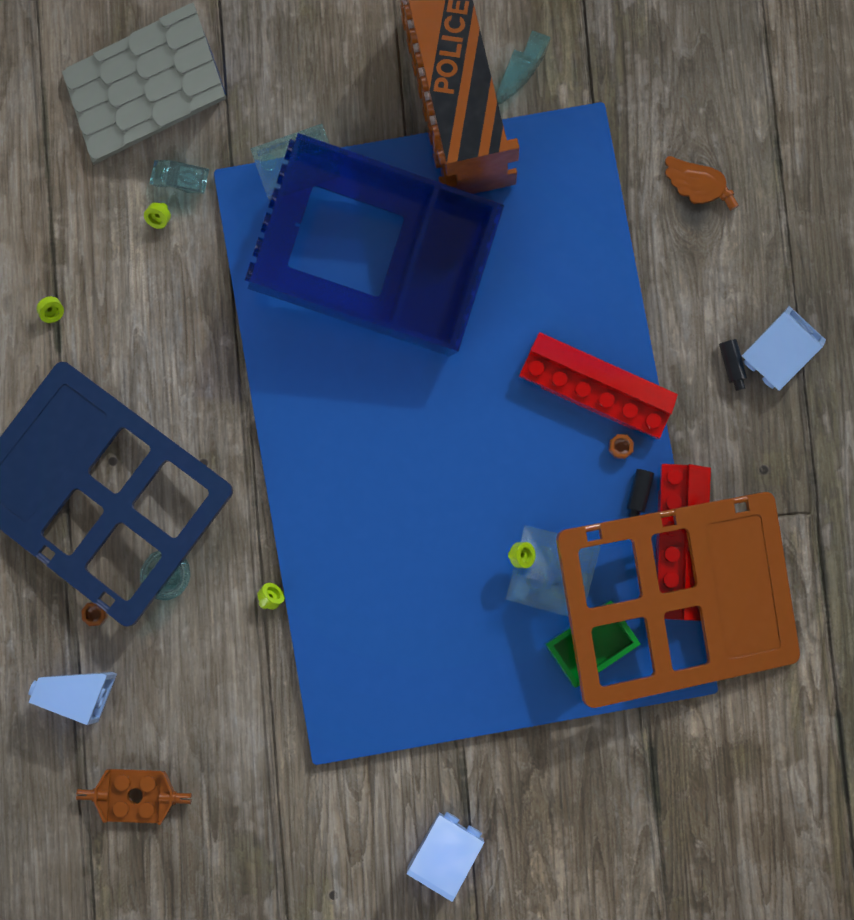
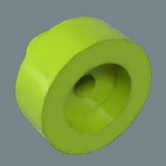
[144,203,171,229]
[36,296,64,323]
[508,542,536,568]
[257,583,285,610]

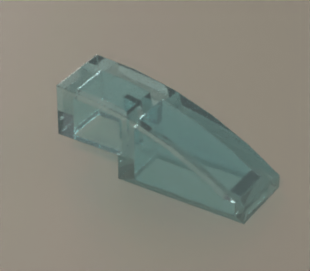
[496,30,551,104]

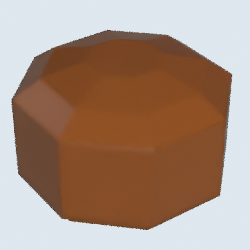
[609,434,634,459]
[81,602,108,626]

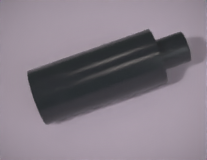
[719,339,747,391]
[626,469,655,517]

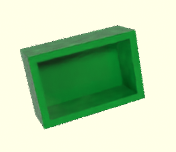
[545,600,640,688]

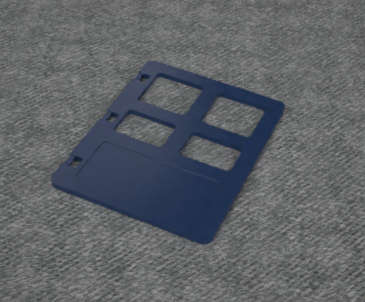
[0,362,233,627]

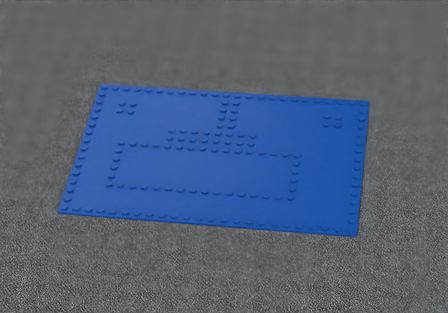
[214,102,718,765]

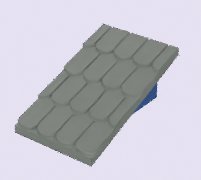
[62,2,226,165]

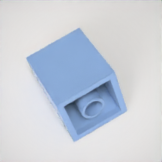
[742,306,826,391]
[28,672,117,725]
[407,812,484,902]

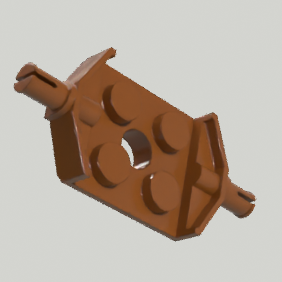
[76,769,192,825]

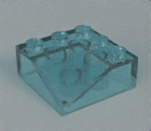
[505,526,601,617]

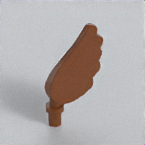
[665,156,739,211]

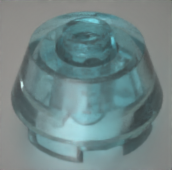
[140,551,190,600]

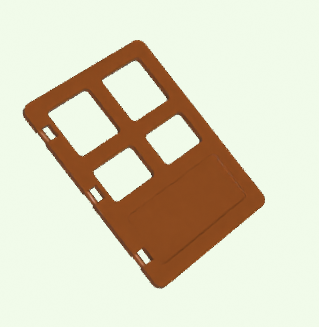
[556,492,800,708]

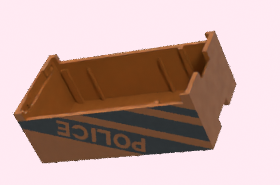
[400,0,520,199]

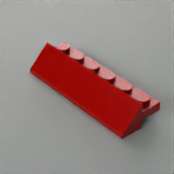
[519,332,678,439]
[656,464,711,621]

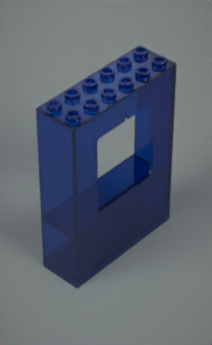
[245,133,504,356]

